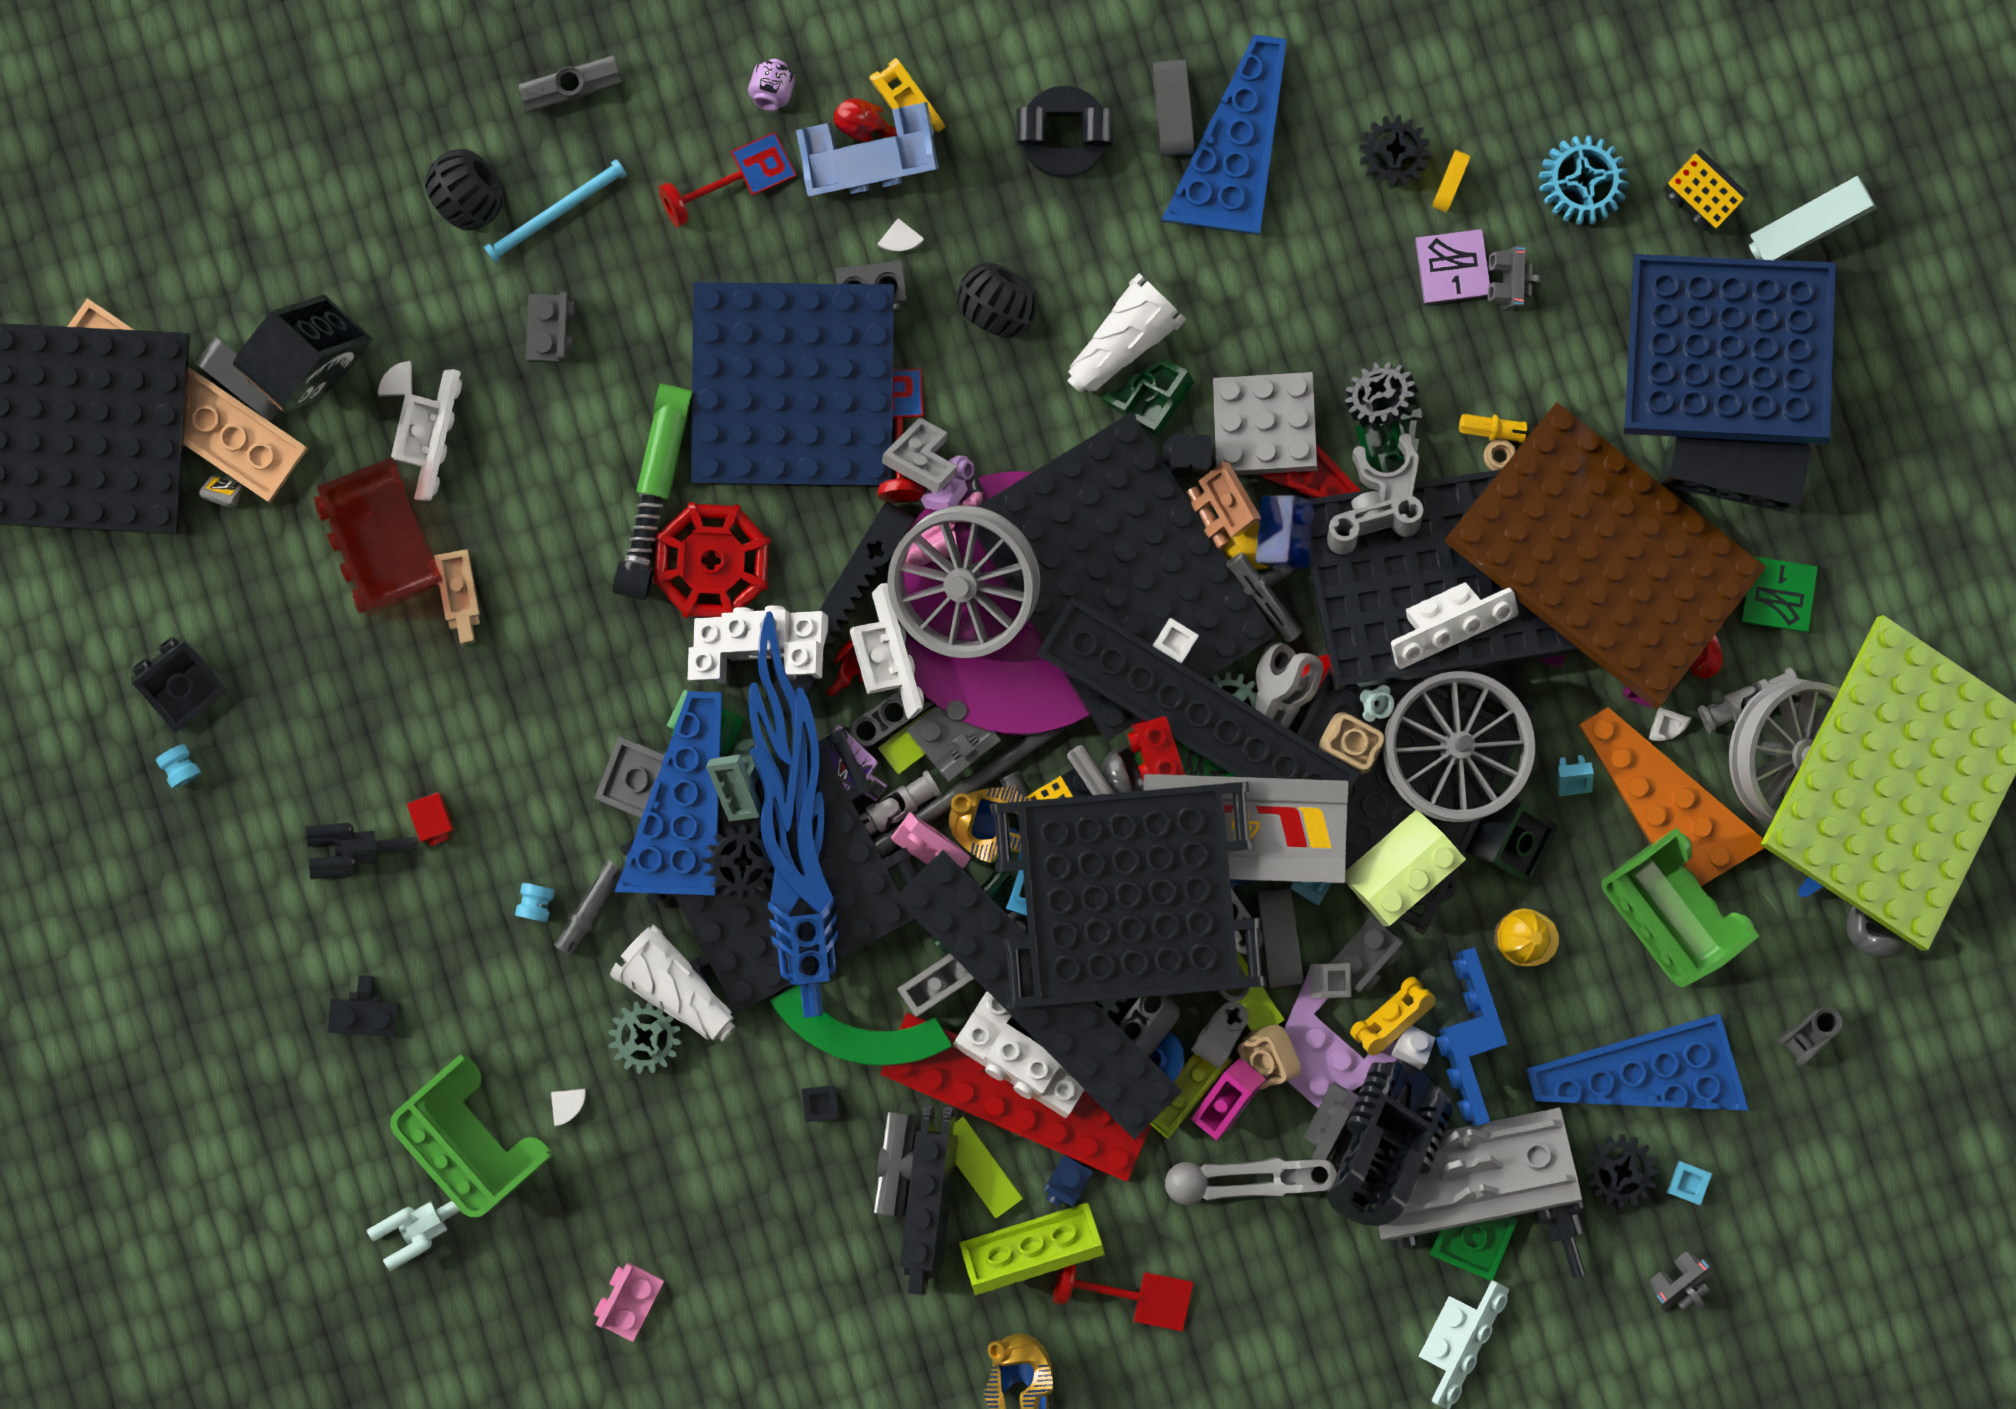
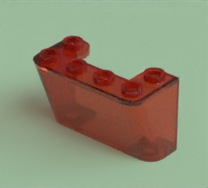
[313,457,443,618]

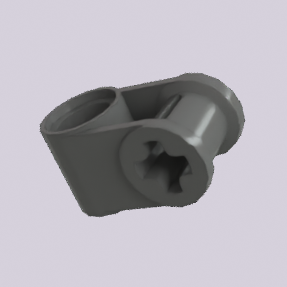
[1191,1001,1248,1069]
[1777,1007,1842,1066]

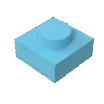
[1667,1161,1712,1205]

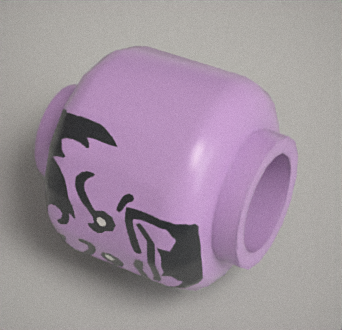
[748,59,795,111]

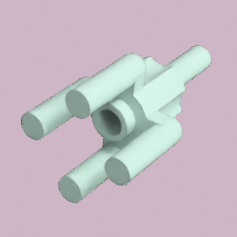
[367,1201,461,1271]

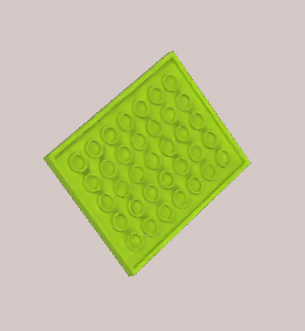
[1760,615,2016,951]

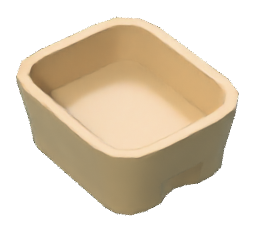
[1319,712,1384,775]
[1238,1025,1301,1089]

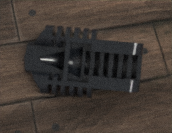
[1327,1059,1453,1226]

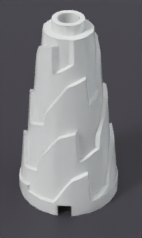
[1067,273,1187,394]
[610,925,735,1041]

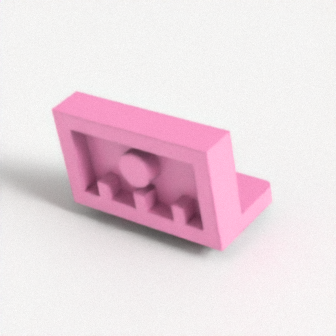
[892,812,971,868]
[594,1263,664,1342]

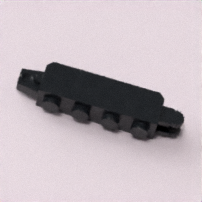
[900,1104,958,1295]

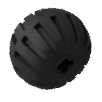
[425,149,505,230]
[957,262,1038,338]

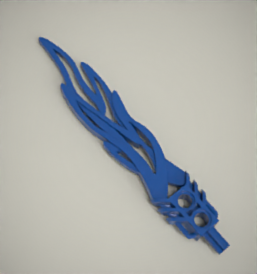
[749,611,838,1018]

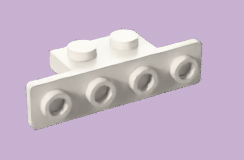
[391,369,462,501]
[1391,582,1518,669]
[850,583,924,719]

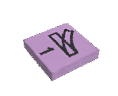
[1415,229,1490,305]

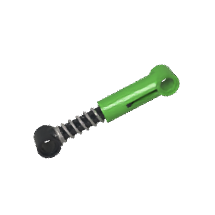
[613,383,692,600]

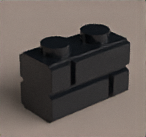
[1162,434,1212,477]

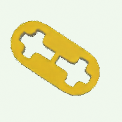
[1432,149,1470,213]

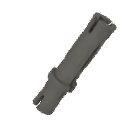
[1226,552,1303,643]
[554,860,623,957]

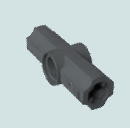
[518,55,622,114]
[874,1112,916,1217]

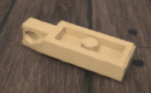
[434,549,480,645]

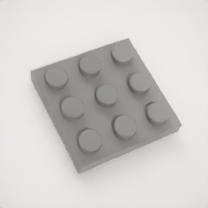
[1213,372,1317,475]

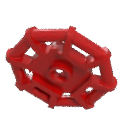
[651,501,772,619]

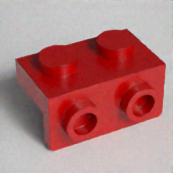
[1127,716,1185,784]

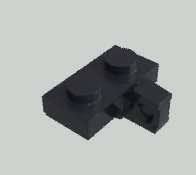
[328,975,399,1037]

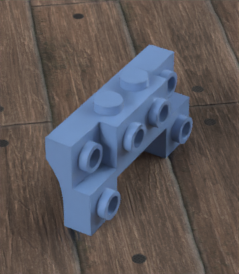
[796,102,939,196]

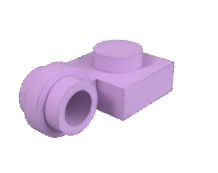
[921,455,974,510]

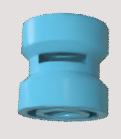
[156,744,201,789]
[515,883,555,923]

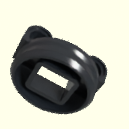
[1016,86,1113,178]

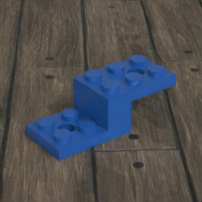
[1435,947,1507,1126]

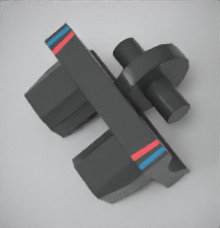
[1488,246,1542,311]
[1649,1251,1712,1312]

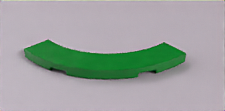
[769,984,953,1066]

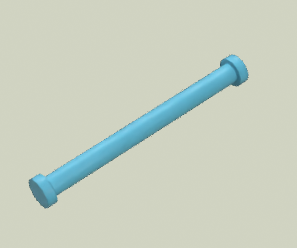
[484,159,627,263]

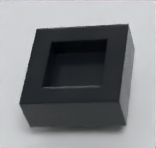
[802,1085,839,1122]

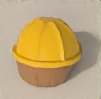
[1494,908,1559,966]

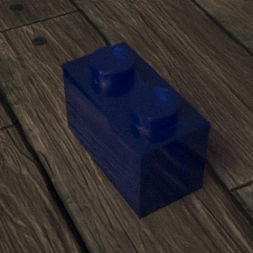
[1255,495,1314,568]

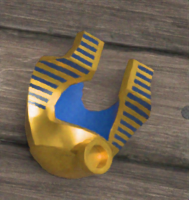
[949,785,1032,863]
[983,1333,1053,1409]

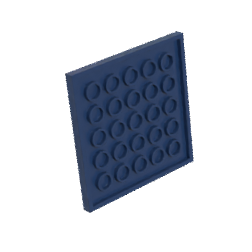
[1624,254,1836,444]
[691,282,894,485]

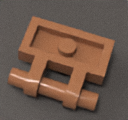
[1186,462,1261,549]

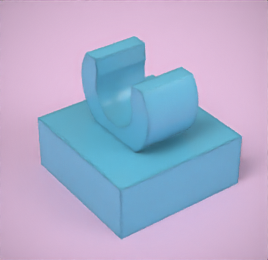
[1557,755,1594,796]
[1290,881,1332,906]

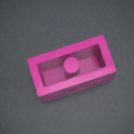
[1191,1058,1266,1140]

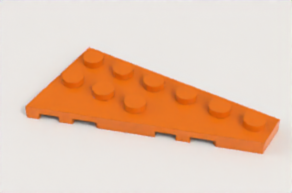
[1578,707,1764,887]

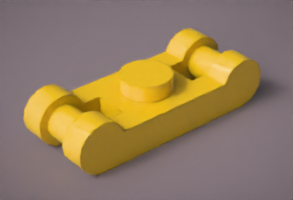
[869,58,945,133]
[1350,977,1436,1056]

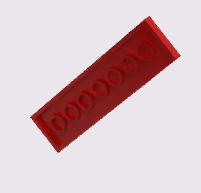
[880,1012,1151,1182]

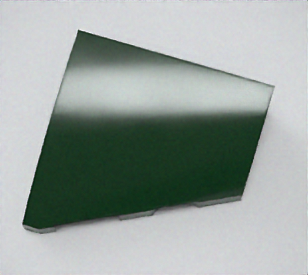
[1101,357,1194,436]
[1355,408,1422,473]

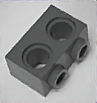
[835,260,907,312]

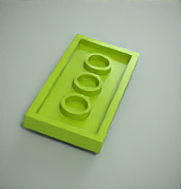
[959,1202,1105,1295]

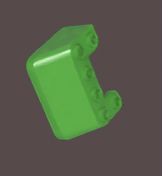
[1602,827,1759,987]
[390,1054,555,1217]

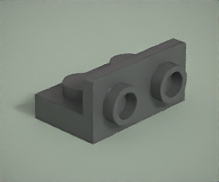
[526,292,575,363]
[1329,916,1403,993]
[1304,1082,1359,1160]

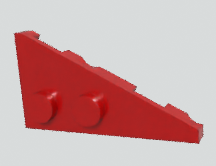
[1255,444,1361,498]

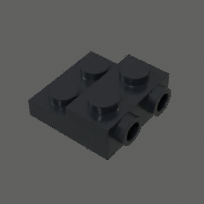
[131,635,228,733]

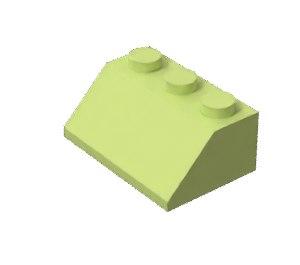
[1345,810,1466,927]

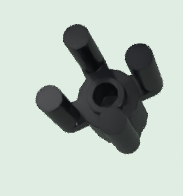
[306,823,417,880]
[1534,1200,1586,1278]

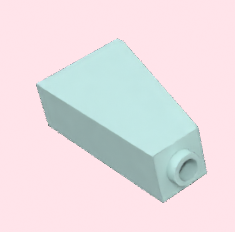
[1749,176,1877,260]

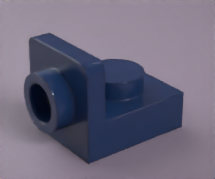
[1043,1155,1093,1209]

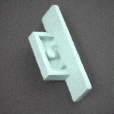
[1419,1280,1509,1409]

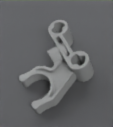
[1327,434,1423,555]

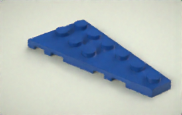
[1161,34,1287,236]
[614,691,723,895]
[1525,1013,1749,1111]

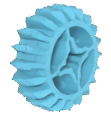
[1539,136,1629,225]

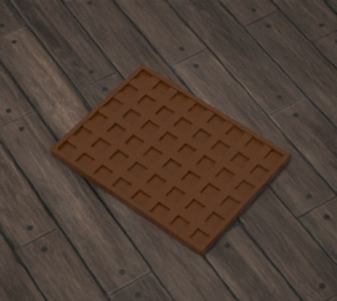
[1444,402,1766,710]

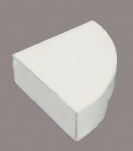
[877,218,924,252]
[378,361,413,397]
[1648,707,1691,741]
[551,1089,586,1126]

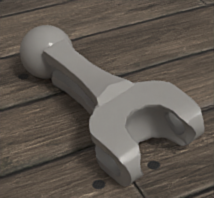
[1233,642,1323,777]
[1165,1157,1338,1205]

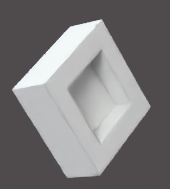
[1153,618,1199,664]
[1391,1026,1435,1070]

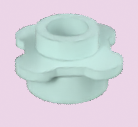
[1360,684,1394,722]

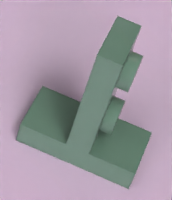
[706,738,772,822]

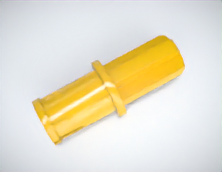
[1459,414,1527,443]

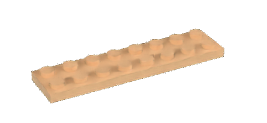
[67,298,308,503]

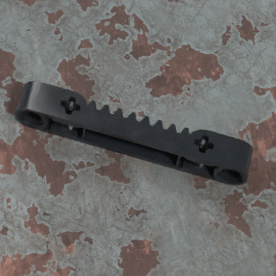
[765,501,916,715]

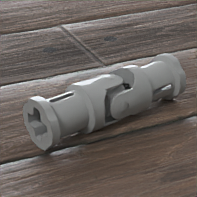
[1698,667,1802,734]
[860,770,942,835]

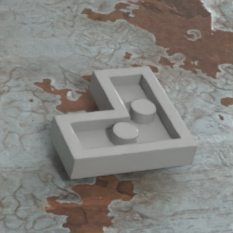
[882,418,957,494]

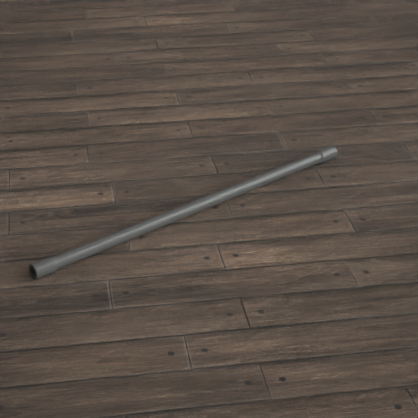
[874,547,1309,857]

